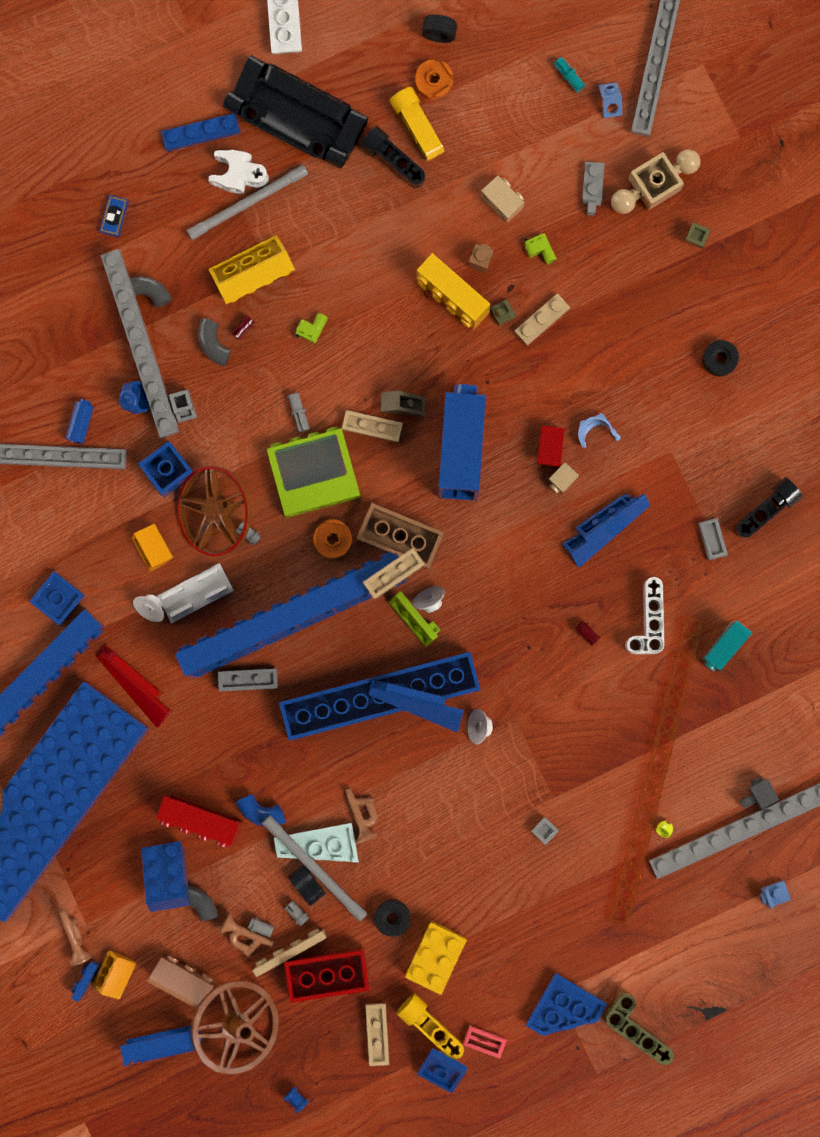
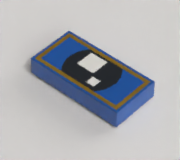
[100,195,129,238]

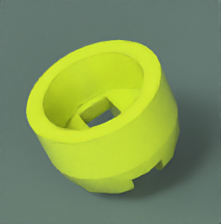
[656,821,673,838]

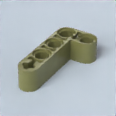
[605,992,674,1065]

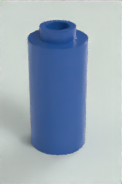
[65,399,94,444]

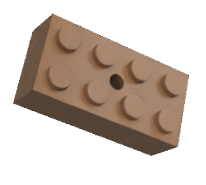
[357,503,444,570]

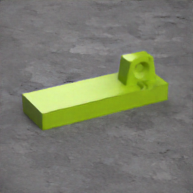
[388,591,440,647]

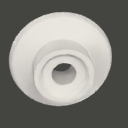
[412,586,445,613]
[133,594,164,622]
[468,709,493,744]

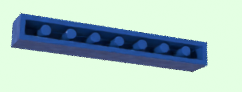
[0,609,104,737]

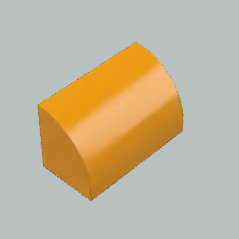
[131,524,173,572]
[92,950,137,1000]

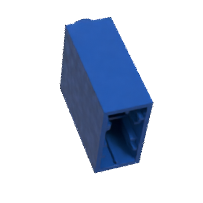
[438,384,486,501]

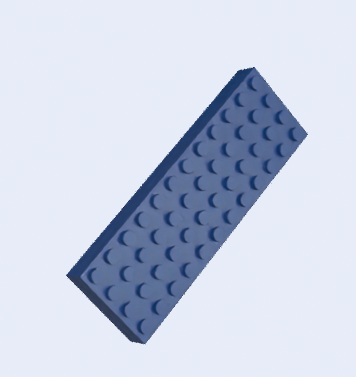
[175,552,408,679]
[0,681,150,922]

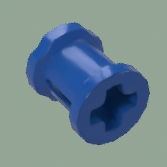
[283,1086,309,1114]

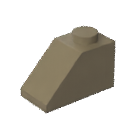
[381,390,425,416]

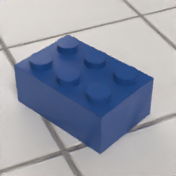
[141,841,190,912]

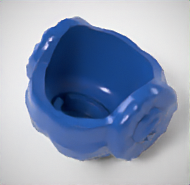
[119,381,150,414]

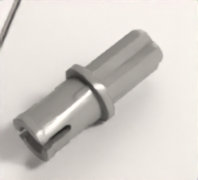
[288,393,309,432]

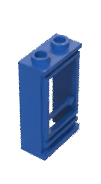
[120,1025,202,1066]

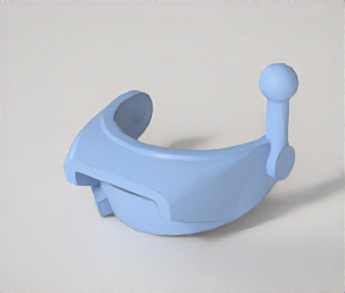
[578,413,621,448]

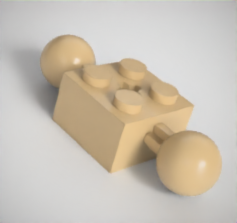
[611,149,701,214]

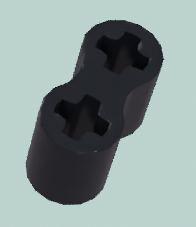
[288,864,326,906]

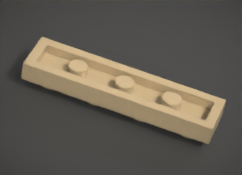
[253,928,327,977]

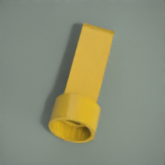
[389,87,444,161]
[396,993,464,1060]

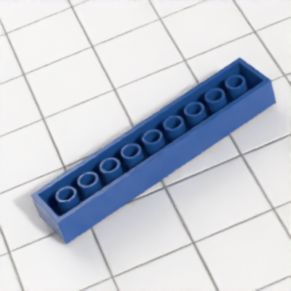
[279,652,481,741]

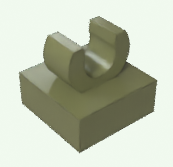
[685,222,711,249]
[490,299,516,326]

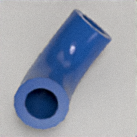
[235,794,287,827]

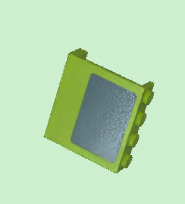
[267,427,361,518]

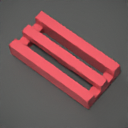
[463,1025,507,1059]

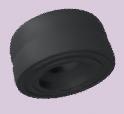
[422,15,457,43]
[702,340,739,377]
[375,900,410,937]

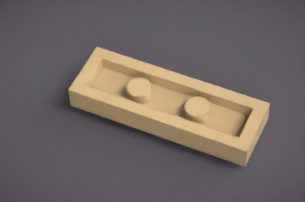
[514,293,570,346]
[342,410,403,443]
[363,548,425,600]
[366,1003,389,1066]

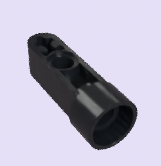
[360,126,425,188]
[734,477,803,538]

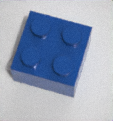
[138,441,193,498]

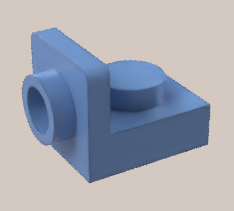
[760,880,791,909]

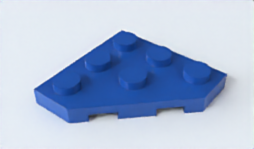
[525,972,608,1036]

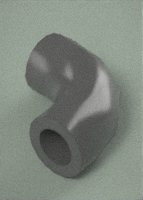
[130,276,173,308]
[197,318,231,367]
[188,885,219,922]

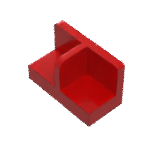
[537,425,565,469]

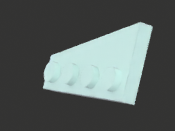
[274,823,359,862]

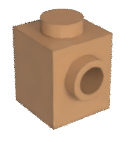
[468,244,494,274]

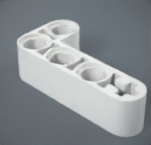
[625,577,664,655]

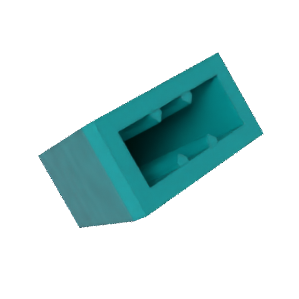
[702,620,753,672]

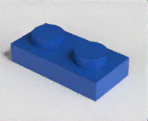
[71,960,101,1002]

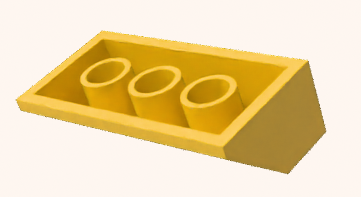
[208,235,295,304]

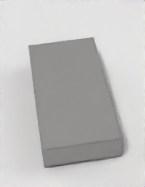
[698,518,728,561]

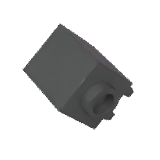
[740,777,779,809]

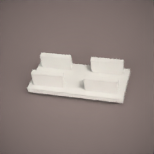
[267,0,302,55]
[158,563,234,623]

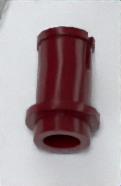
[231,315,255,340]
[575,621,600,646]

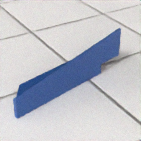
[562,494,650,567]
[369,679,464,732]

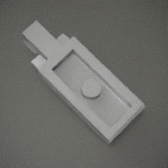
[582,162,604,216]

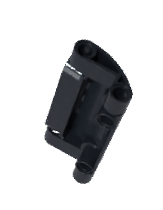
[223,55,369,169]

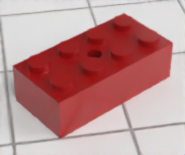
[156,795,243,848]
[284,948,370,1003]

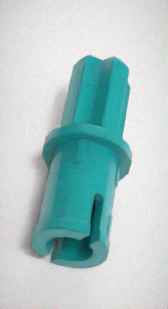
[554,57,586,93]

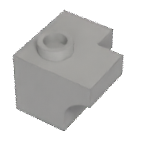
[168,389,198,423]

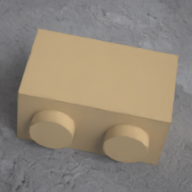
[481,176,524,223]

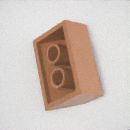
[147,954,216,1009]

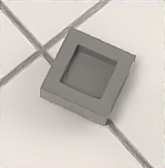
[531,817,559,845]

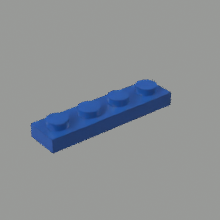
[161,113,240,152]

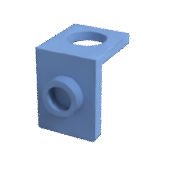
[598,82,622,118]

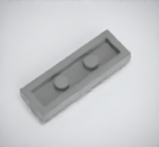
[218,669,278,692]

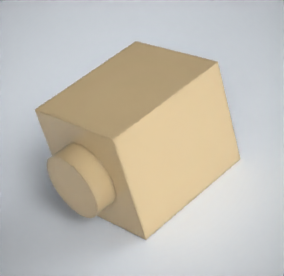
[548,463,579,495]

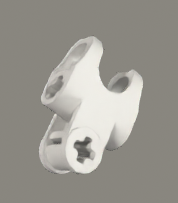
[208,150,269,194]

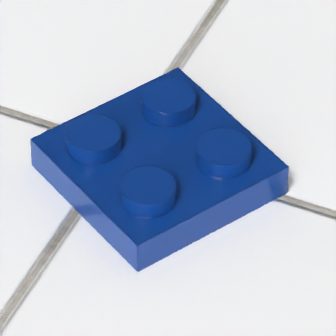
[29,571,85,626]
[417,1048,468,1093]

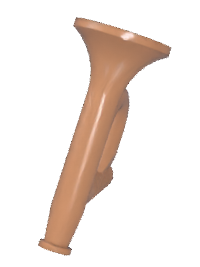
[344,788,378,844]
[59,910,92,966]
[219,912,274,957]

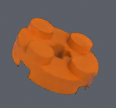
[415,60,453,100]
[313,519,353,559]

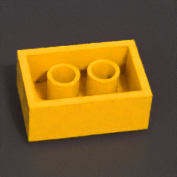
[405,920,467,995]

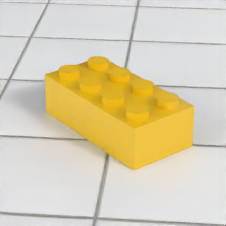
[417,253,491,329]

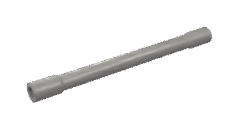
[187,164,308,240]
[262,815,367,921]

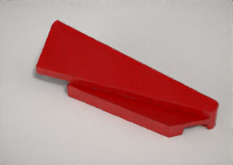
[97,645,173,728]

